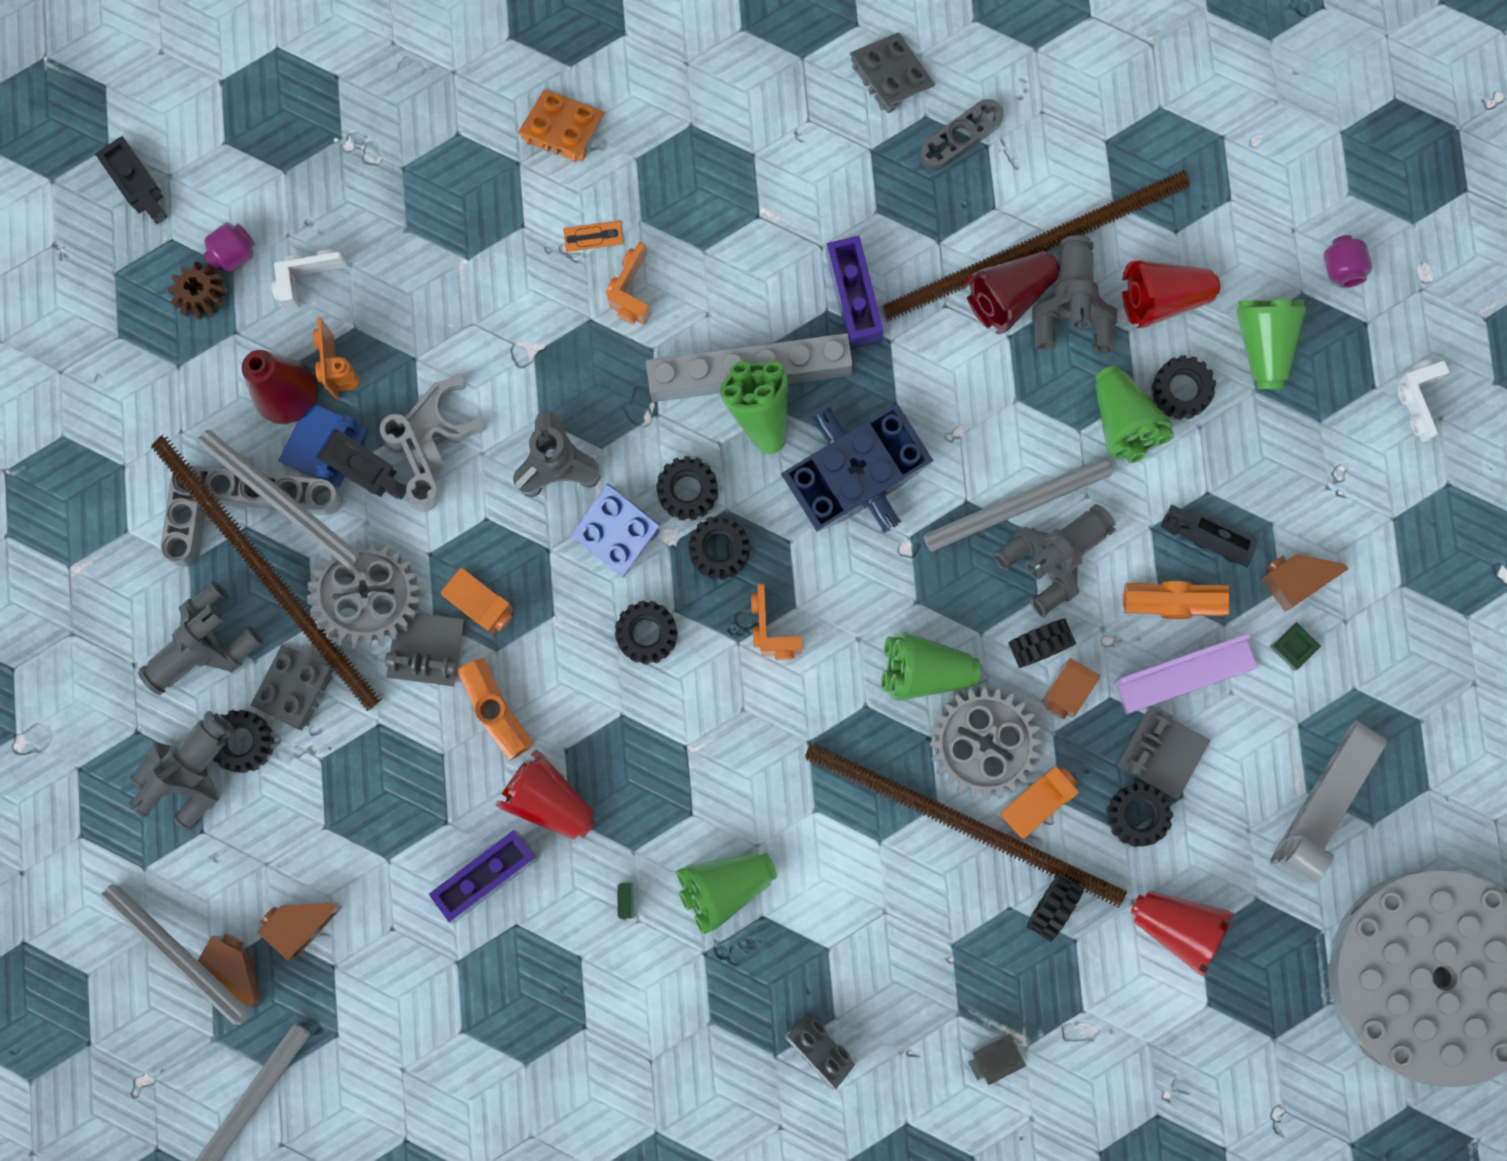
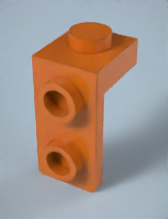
[606,241,651,325]
[441,568,514,636]
[751,584,802,661]
[1000,766,1079,839]

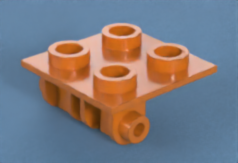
[518,89,605,163]
[313,317,360,400]

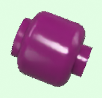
[203,222,255,272]
[1323,235,1373,288]

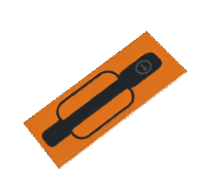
[563,221,624,252]

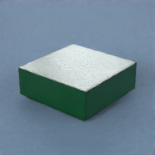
[1270,622,1321,671]
[617,883,634,919]

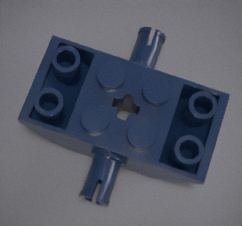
[781,404,934,533]

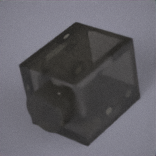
[968,1032,1026,1085]

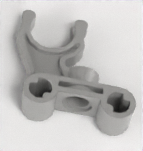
[380,374,484,512]

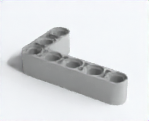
[161,465,342,567]
[1269,720,1387,883]

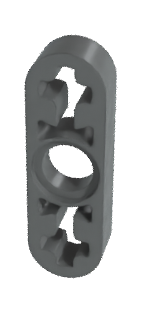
[920,99,1003,171]

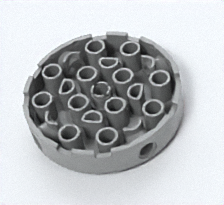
[1328,870,1507,1087]

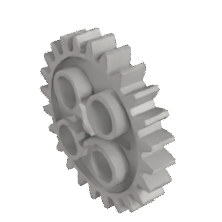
[307,541,420,650]
[929,687,1042,800]

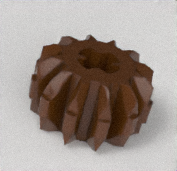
[168,261,228,320]

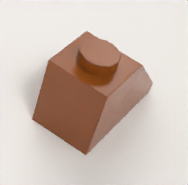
[1261,554,1348,612]
[1042,658,1101,719]
[257,903,342,961]
[198,933,263,1007]

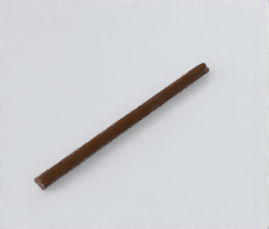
[882,170,1190,323]
[151,434,382,711]
[804,743,1127,908]

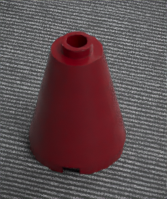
[964,251,1060,334]
[241,350,319,425]

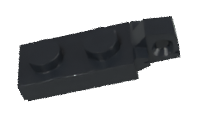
[95,136,168,224]
[316,429,406,500]
[1161,504,1258,568]

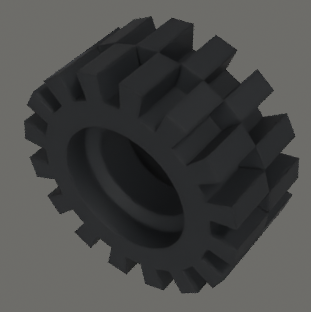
[656,456,718,521]
[688,515,750,580]
[615,600,678,665]
[1008,618,1077,668]
[213,709,274,773]
[1107,783,1173,847]
[1027,873,1084,942]

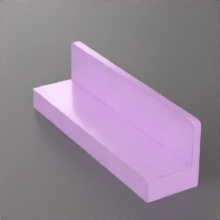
[1114,633,1258,715]

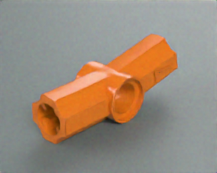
[1123,581,1229,619]
[457,657,535,761]

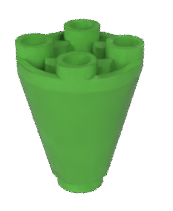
[1237,299,1306,389]
[720,361,788,454]
[1095,365,1174,463]
[881,631,981,701]
[676,853,777,935]

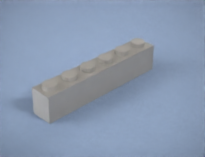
[646,333,852,402]

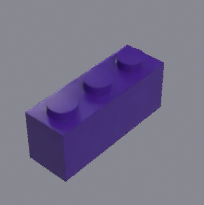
[826,235,884,349]
[428,830,539,923]

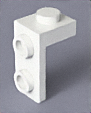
[271,249,347,310]
[1397,360,1450,443]

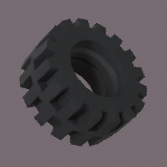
[1151,355,1216,420]

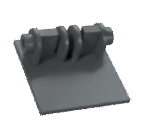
[850,33,935,113]
[385,613,464,687]
[250,644,334,731]
[1117,706,1210,801]
[785,1013,855,1091]

